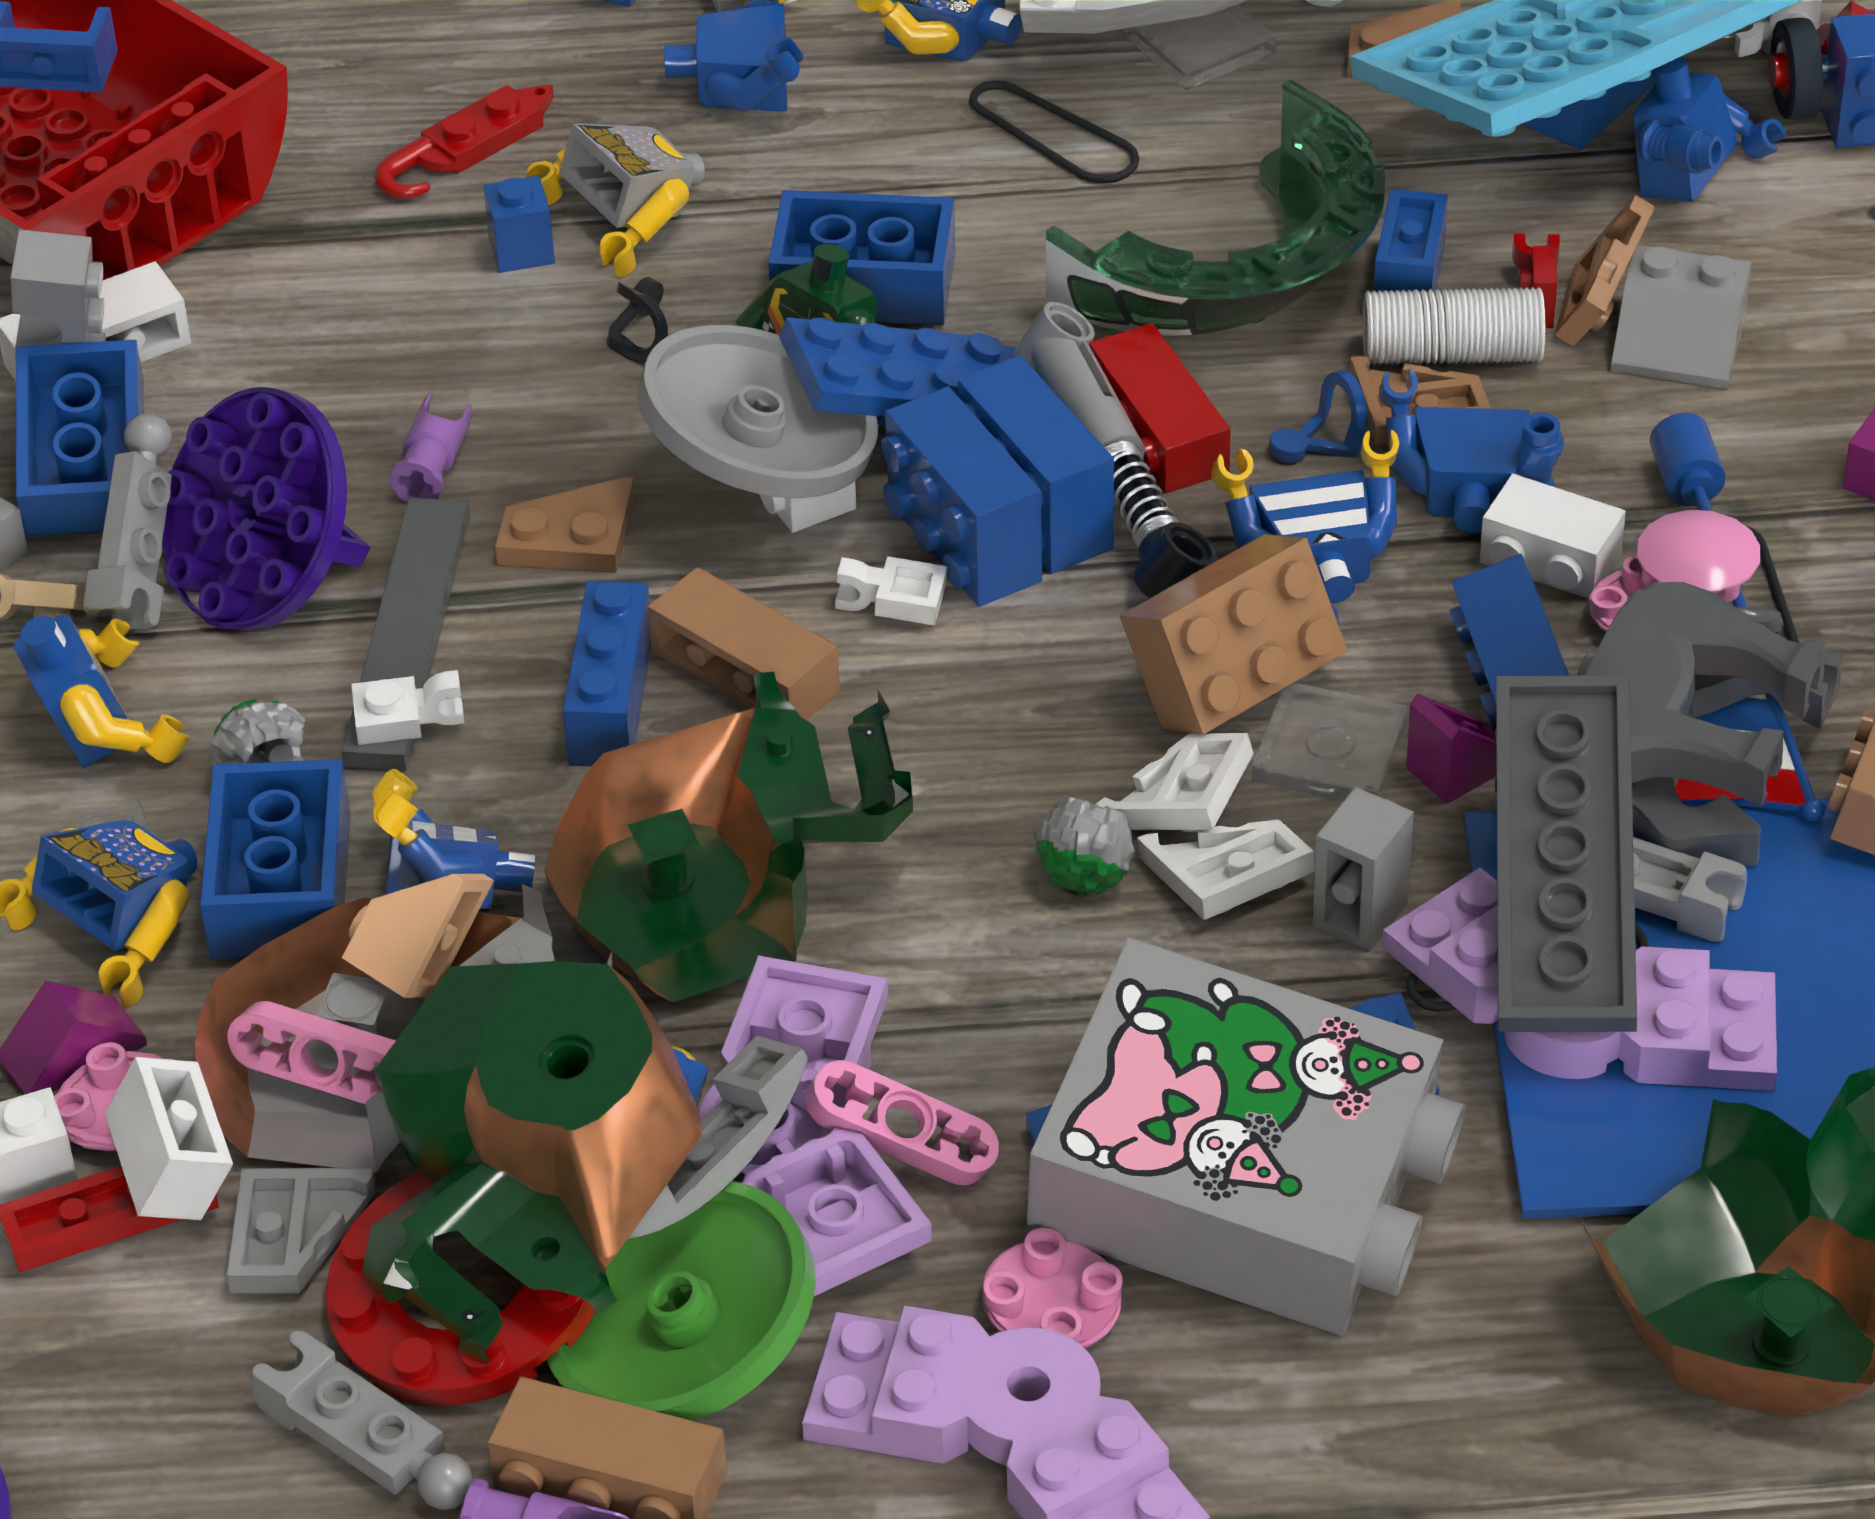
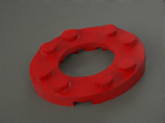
[325,1173,596,1406]

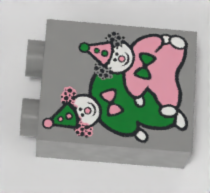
[1027,937,1466,1337]

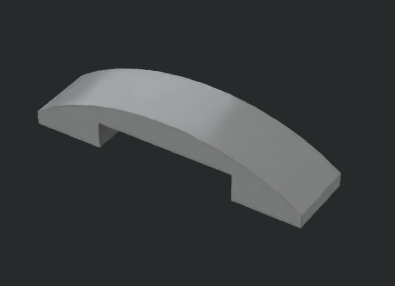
[628,1035,808,1239]

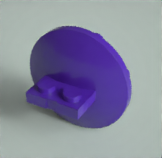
[162,387,371,632]

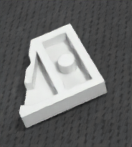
[1096,733,1254,832]
[1137,819,1315,920]

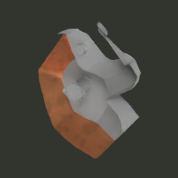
[195,884,613,1172]

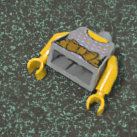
[525,124,705,278]

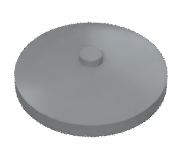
[637,325,878,498]

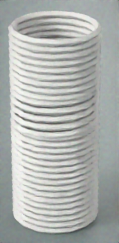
[1363,287,1545,366]

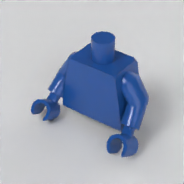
[664,0,803,112]

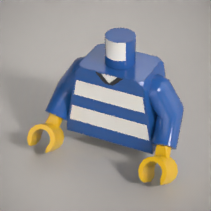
[1211,430,1399,603]
[372,769,535,909]

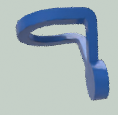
[1268,370,1367,463]

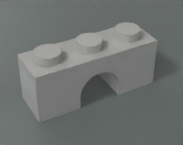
[10,229,106,361]

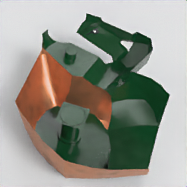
[545,671,914,1003]

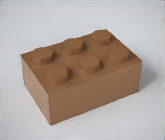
[1119,534,1348,735]

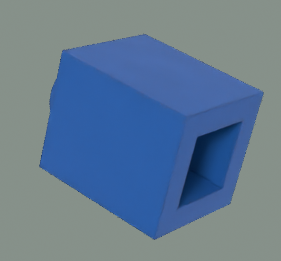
[483,175,555,273]

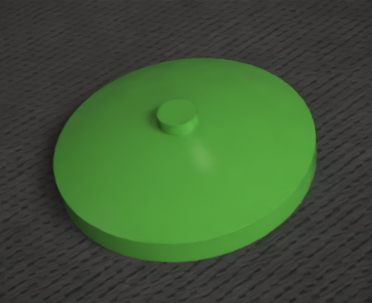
[547,1181,815,1421]

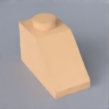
[342,874,494,998]

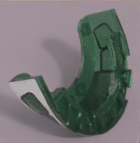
[1046,79,1385,336]

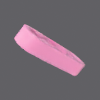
[227,1001,396,1104]
[805,1060,999,1185]

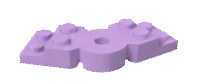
[1382,868,1777,1091]
[699,956,932,1296]
[802,1305,1210,1519]

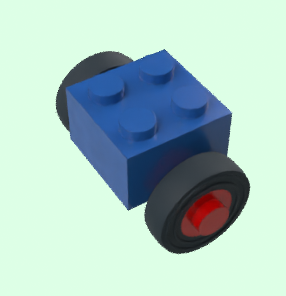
[1768,13,1875,148]

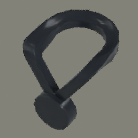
[607,277,668,363]

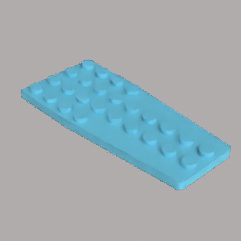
[1350,0,1802,137]

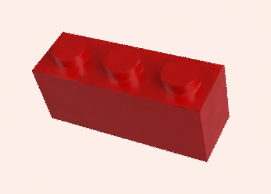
[1089,323,1231,494]

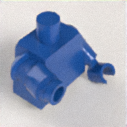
[1633,56,1786,202]
[1379,369,1564,533]

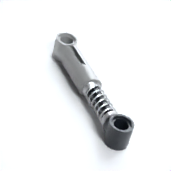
[1014,302,1217,599]

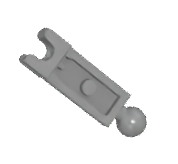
[83,413,172,632]
[1633,837,1747,943]
[251,1330,474,1510]

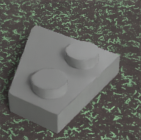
[227,1168,376,1294]

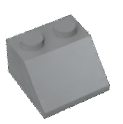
[1611,245,1752,390]

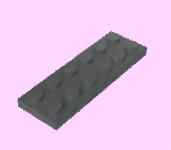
[1496,675,1637,1032]

